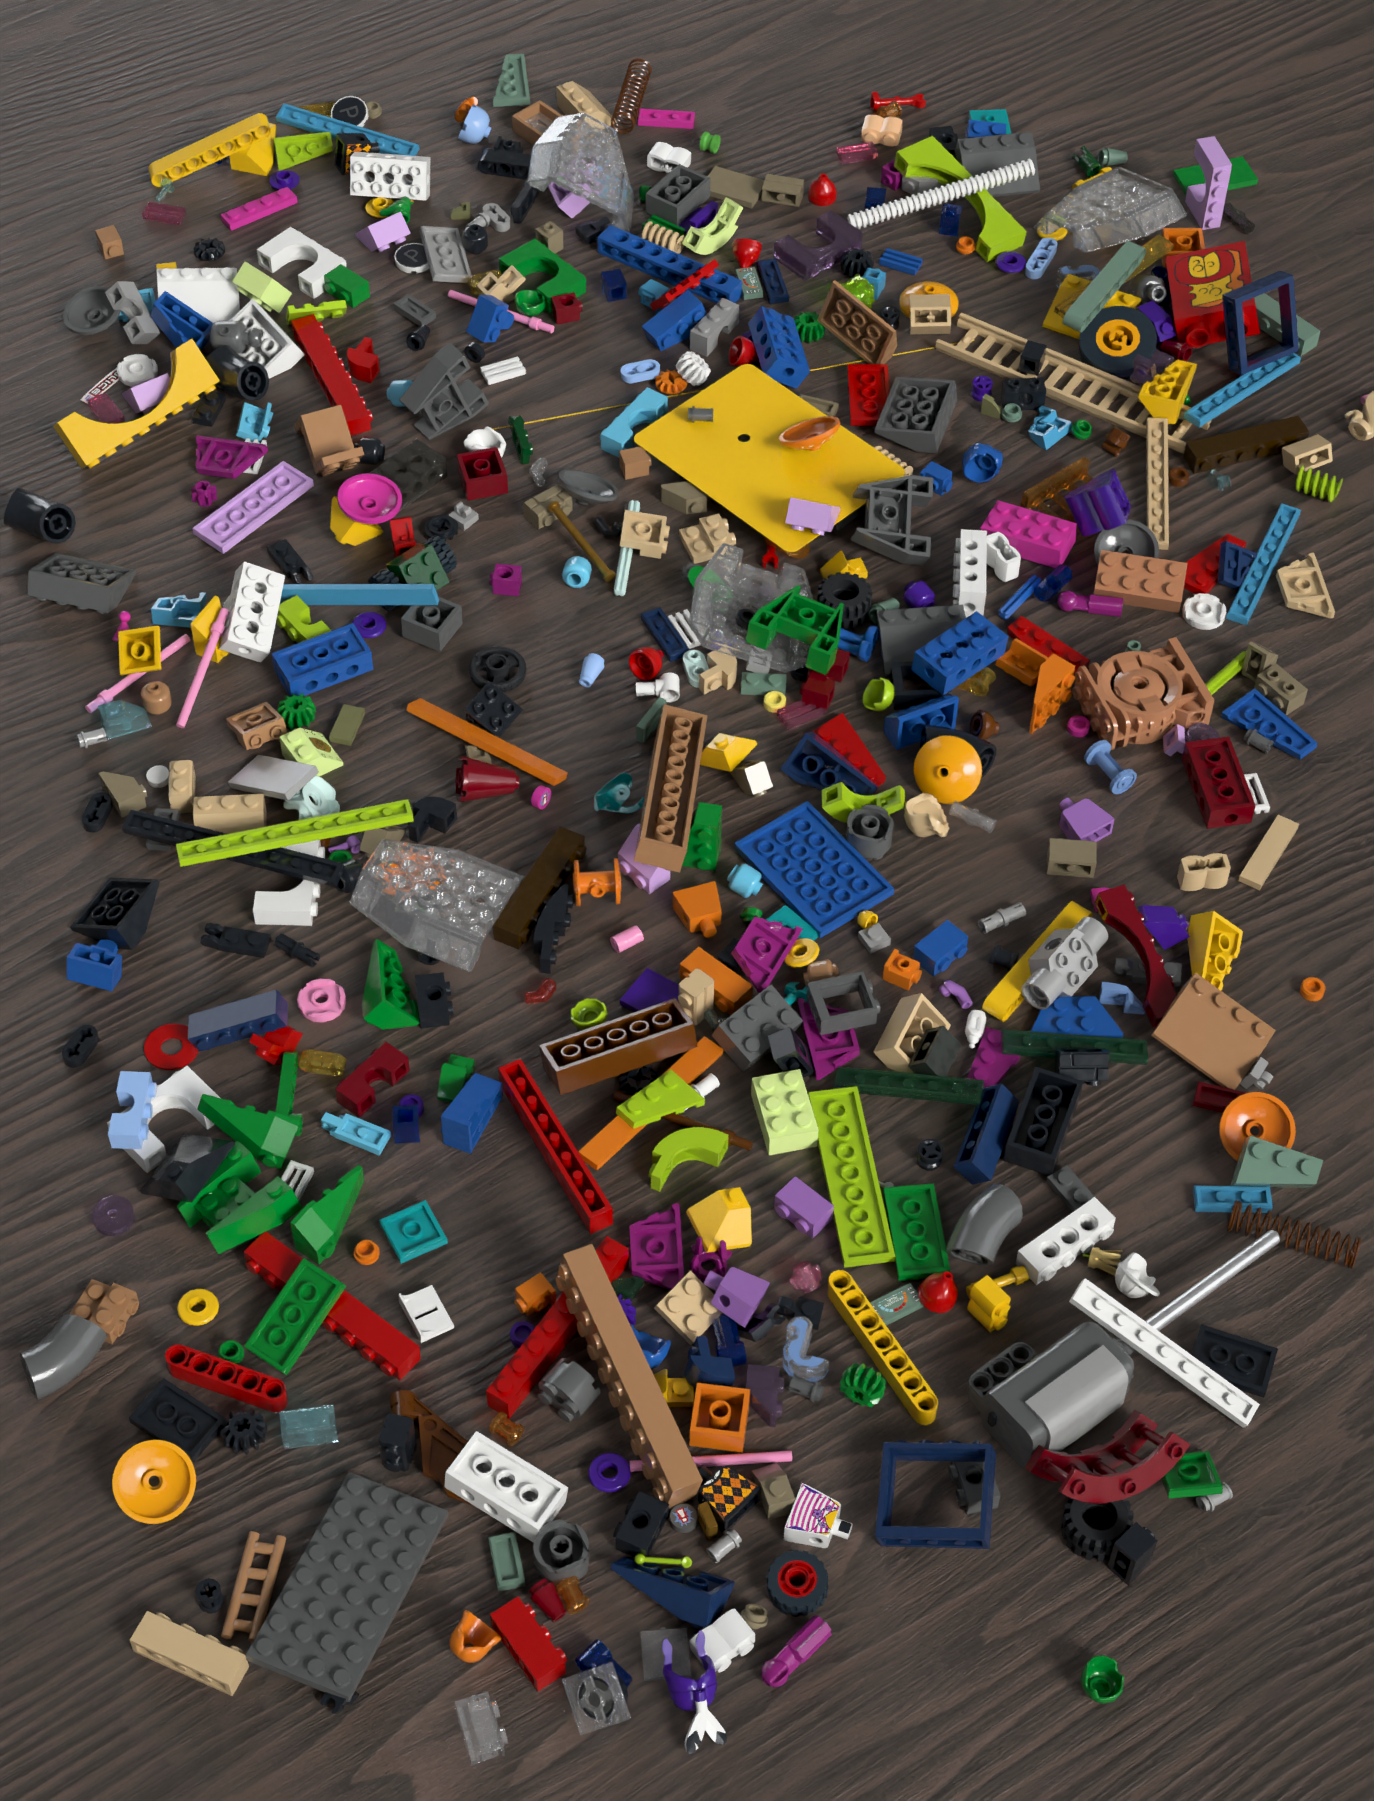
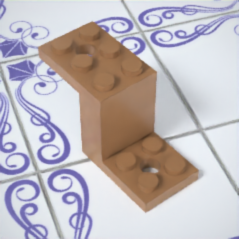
[293,405,364,477]

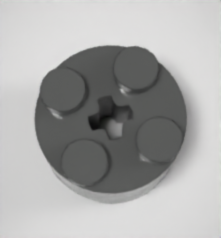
[846,805,894,860]
[538,1358,601,1422]
[533,1520,589,1587]

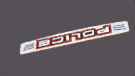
[80,368,119,404]

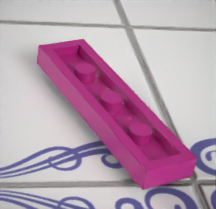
[220,187,298,231]

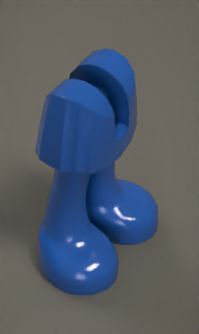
[838,626,879,662]

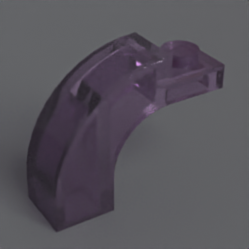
[1130,349,1175,387]

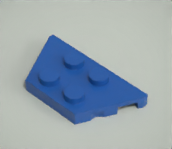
[1029,996,1123,1043]

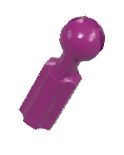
[1057,590,1123,617]
[761,1615,832,1688]

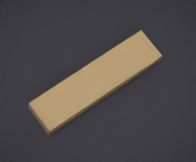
[1238,815,1299,890]

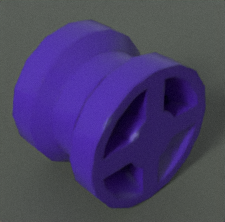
[971,376,993,401]

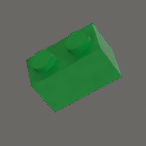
[324,264,370,308]

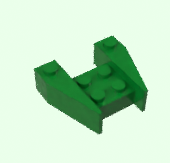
[745,585,844,675]
[177,1141,302,1254]

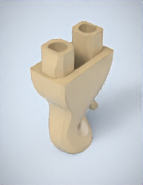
[1345,391,1374,441]

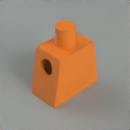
[672,881,722,938]

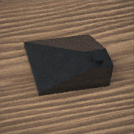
[70,878,160,950]
[140,1134,235,1203]

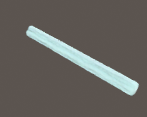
[614,500,640,596]

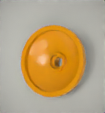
[899,281,959,318]
[914,735,982,804]
[112,1440,196,1524]

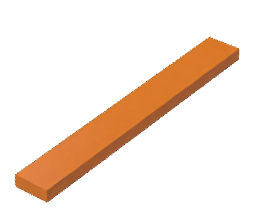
[406,698,568,786]
[578,1036,723,1171]

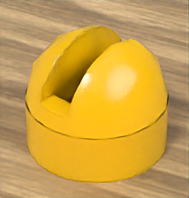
[857,910,878,929]

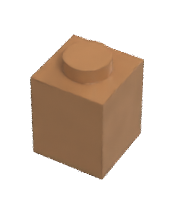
[95,225,124,259]
[619,447,652,480]

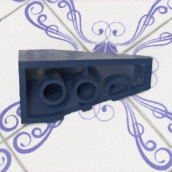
[780,732,879,796]
[611,1557,735,1629]

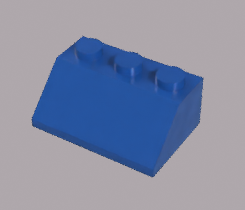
[884,695,959,750]

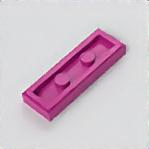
[638,108,695,129]

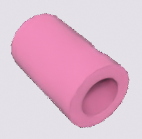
[610,925,644,953]

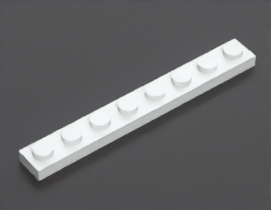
[1069,1278,1260,1428]

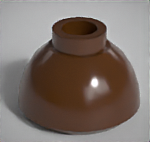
[969,710,999,740]

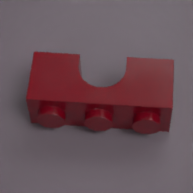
[799,649,850,711]
[335,1042,410,1118]

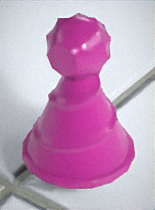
[112,611,131,642]

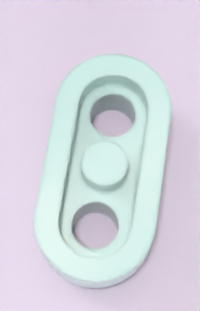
[683,650,709,688]

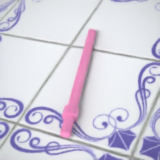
[448,290,555,333]
[176,608,229,728]
[85,634,190,713]
[630,1450,792,1472]

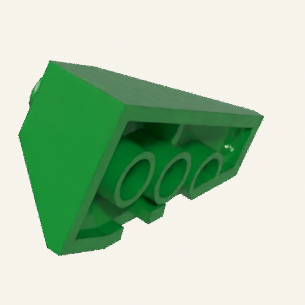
[362,939,420,1030]
[290,1165,364,1265]

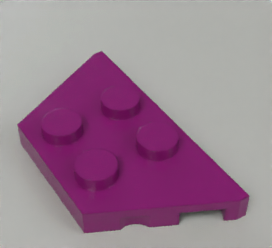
[196,435,268,479]
[731,917,803,993]
[797,998,860,1080]
[629,1203,684,1290]

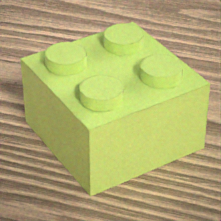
[232,262,292,313]

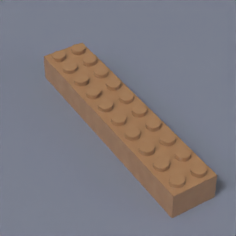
[634,704,707,873]
[556,1244,703,1509]

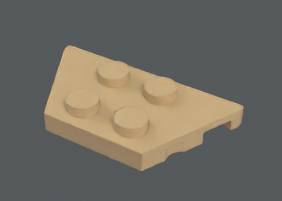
[1276,553,1335,618]

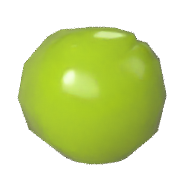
[863,677,895,711]
[571,998,607,1031]

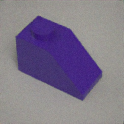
[1135,301,1177,343]
[1138,905,1190,950]

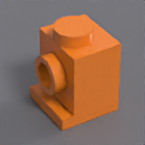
[883,949,922,991]
[514,1272,556,1316]

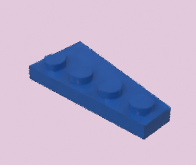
[1221,688,1317,760]

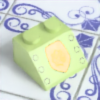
[279,728,343,776]

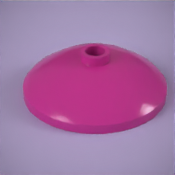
[338,474,402,524]

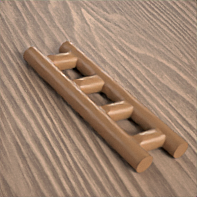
[221,1531,286,1643]

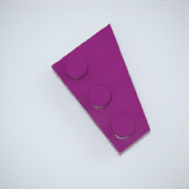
[965,1027,1033,1094]

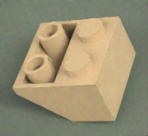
[909,294,951,334]

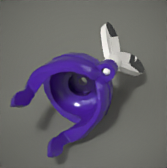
[662,1630,727,1754]

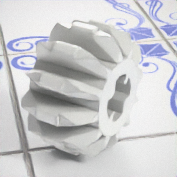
[675,351,711,386]

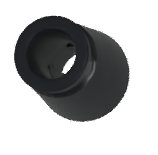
[406,325,430,351]

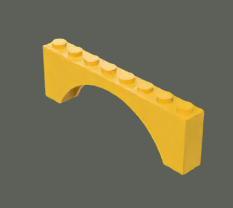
[53,339,220,469]

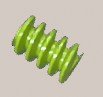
[1296,465,1343,502]

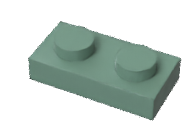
[741,672,786,696]

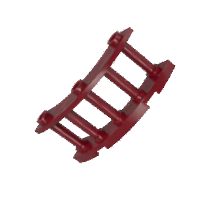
[1025,1410,1190,1503]

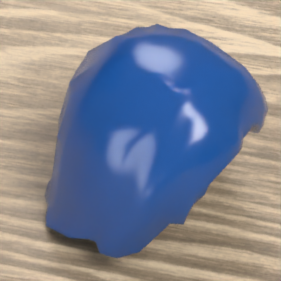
[630,1324,671,1369]

